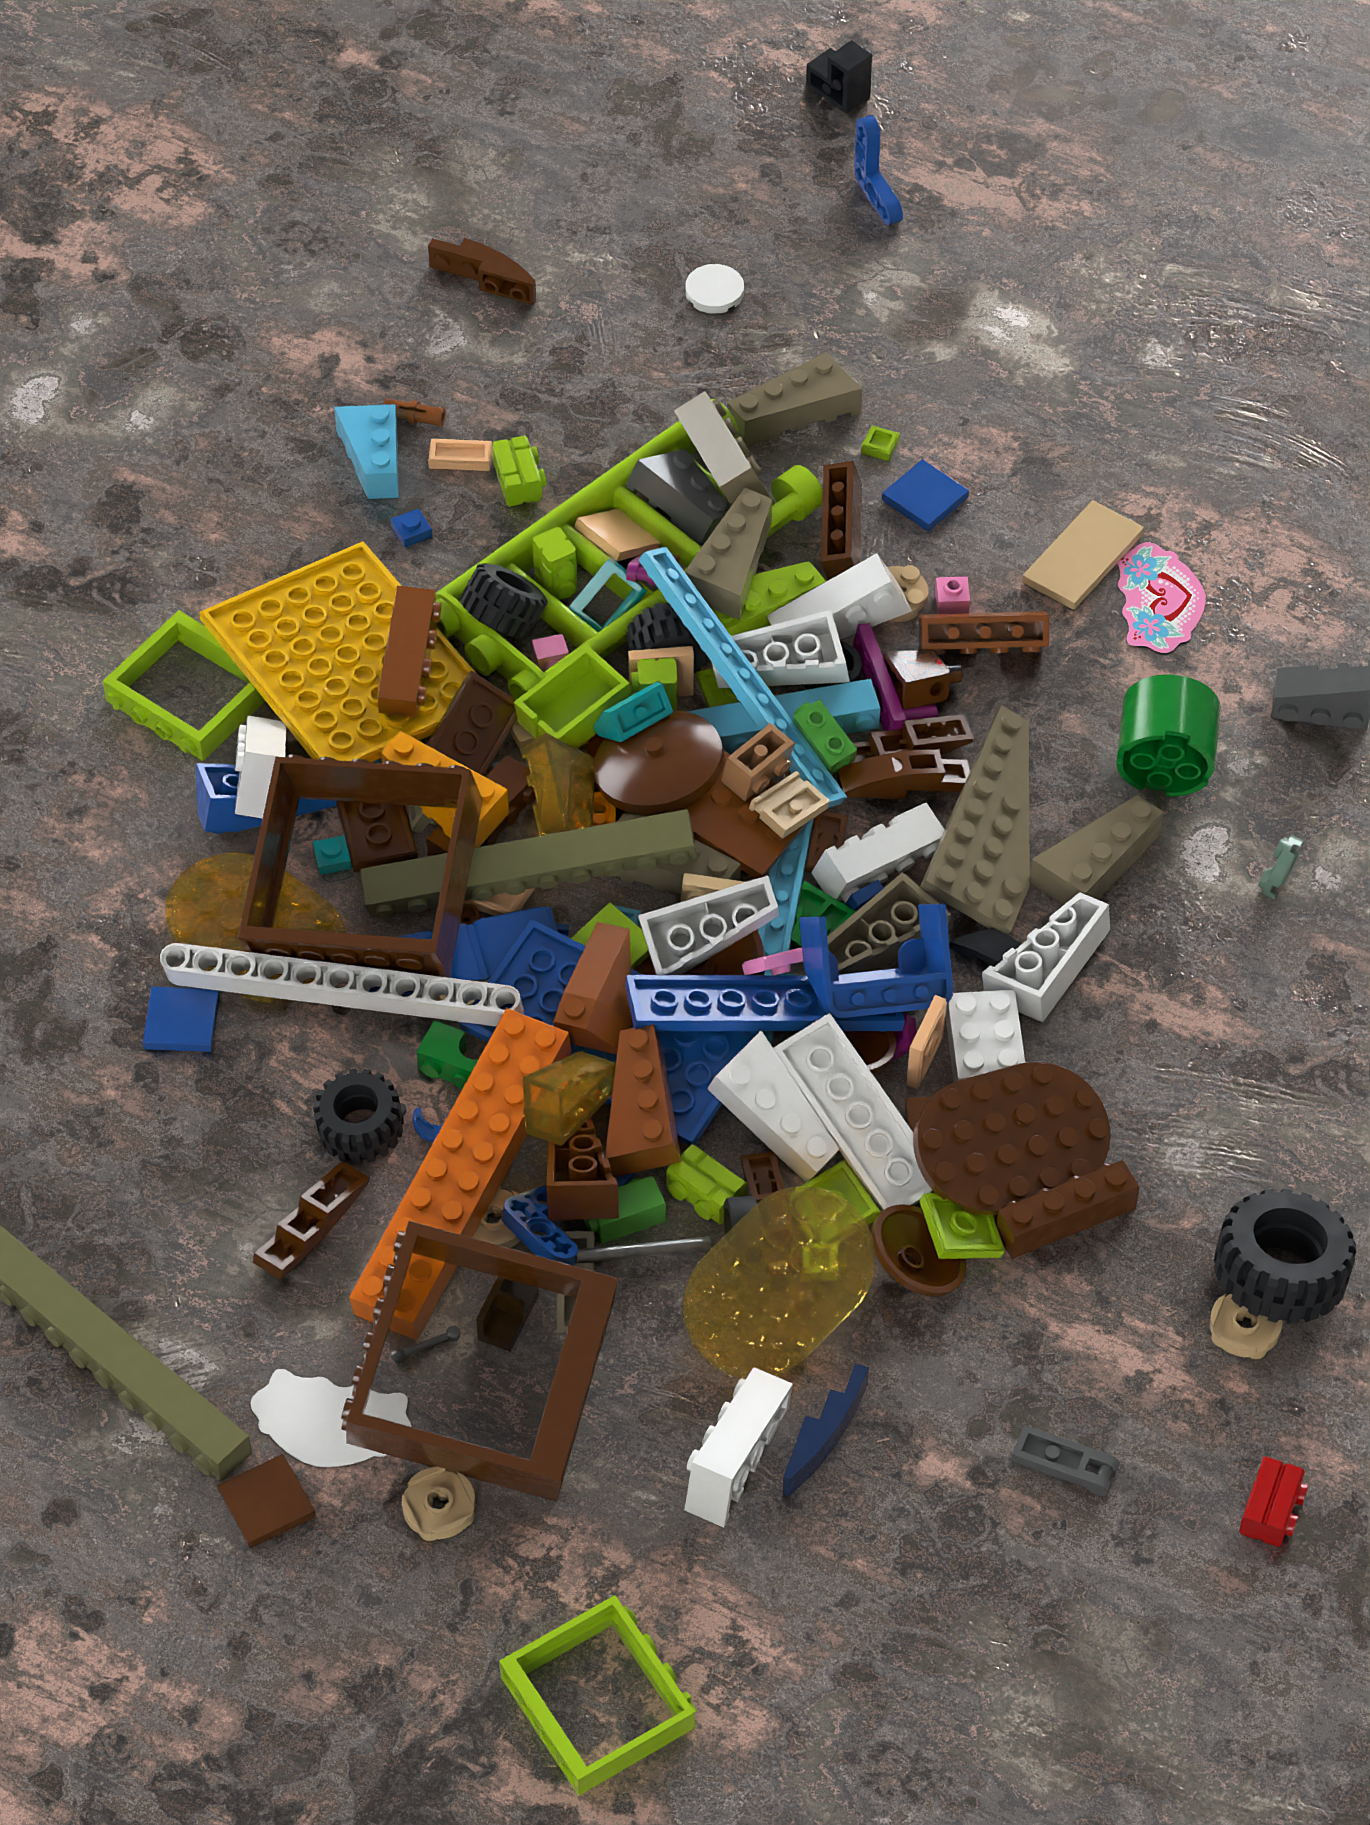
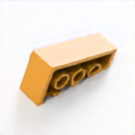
[381,731,509,848]

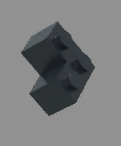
[806,40,872,114]

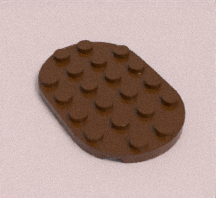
[913,1061,1111,1215]

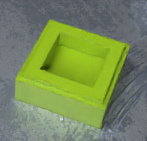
[861,425,900,462]

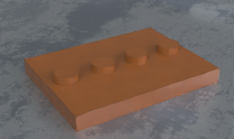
[654,751,809,879]

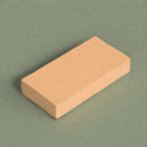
[428,439,492,471]

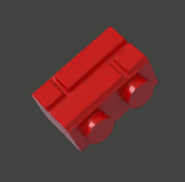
[1239,1456,1309,1547]

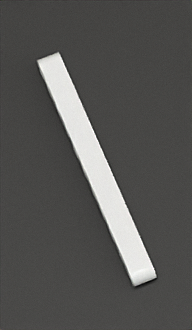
[160,943,524,1026]

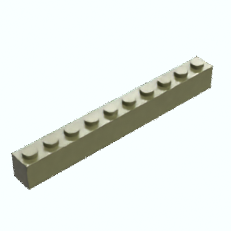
[361,809,697,919]
[0,1226,252,1482]

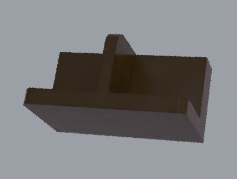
[476,1277,539,1352]

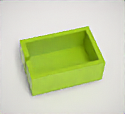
[514,645,632,762]

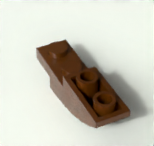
[428,238,536,305]
[837,750,970,799]

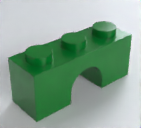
[416,1020,478,1089]

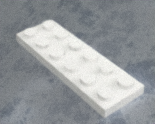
[773,1013,934,1212]

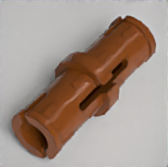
[383,398,446,427]

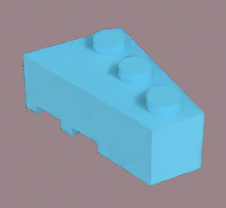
[334,404,399,499]

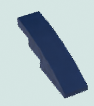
[783,1363,869,1496]

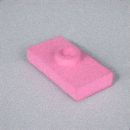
[742,947,803,975]

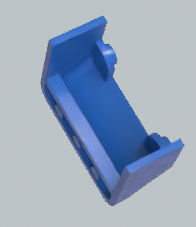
[799,904,953,1018]

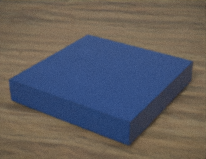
[882,459,969,532]
[143,987,220,1052]

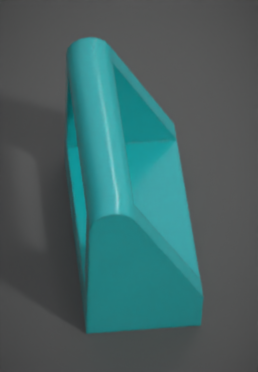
[568,557,647,632]
[594,682,674,742]

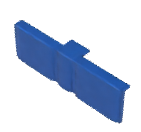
[368,906,558,997]

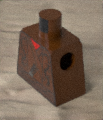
[883,650,963,710]

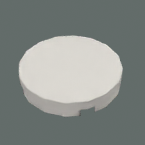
[686,264,744,314]

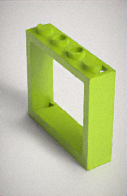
[103,610,265,761]
[499,1595,697,1796]

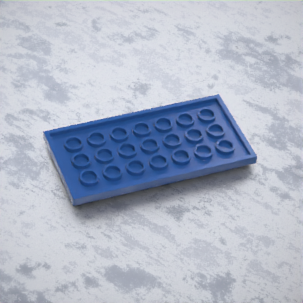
[459,919,759,1146]

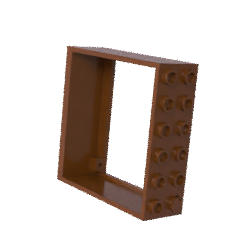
[238,754,483,978]
[341,1221,618,1502]

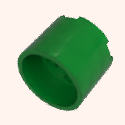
[1116,674,1221,797]

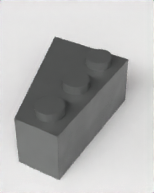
[625,449,731,545]
[1271,661,1370,730]

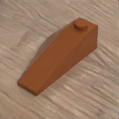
[553,922,633,1054]

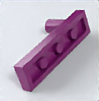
[852,623,938,731]

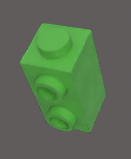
[792,699,857,775]
[584,1175,666,1244]

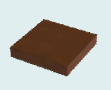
[217,1454,316,1549]

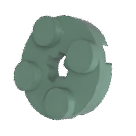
[1258,835,1304,900]

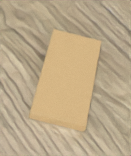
[1022,500,1144,610]

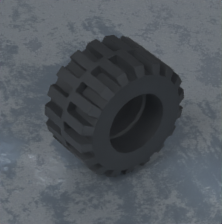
[460,563,548,638]
[626,603,709,673]
[313,1069,404,1164]

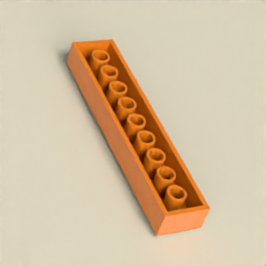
[349,1008,572,1341]

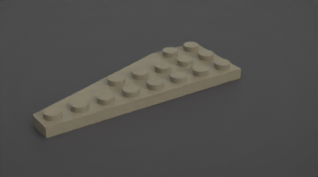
[920,705,1030,935]

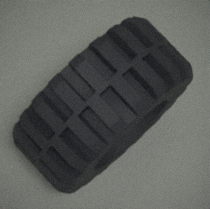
[1214,1189,1357,1324]

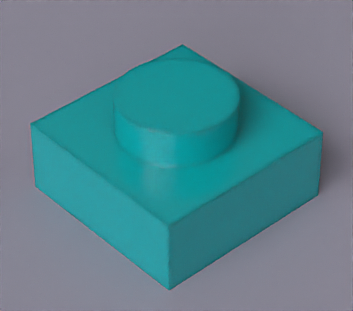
[312,835,352,875]

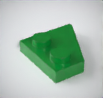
[791,881,856,949]

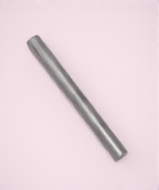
[575,1236,711,1263]

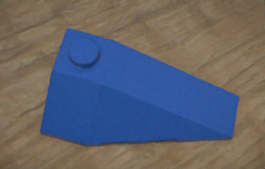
[196,763,337,834]

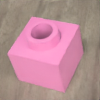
[935,576,970,614]
[532,634,569,672]

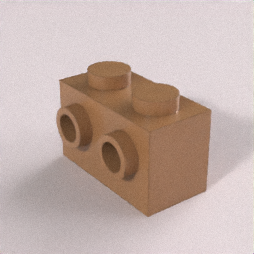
[721,723,795,801]

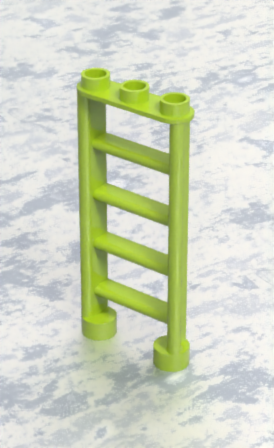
[436,399,823,700]

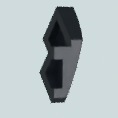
[949,928,1022,967]

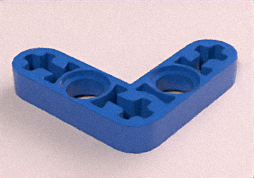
[854,115,903,225]
[501,1184,578,1266]

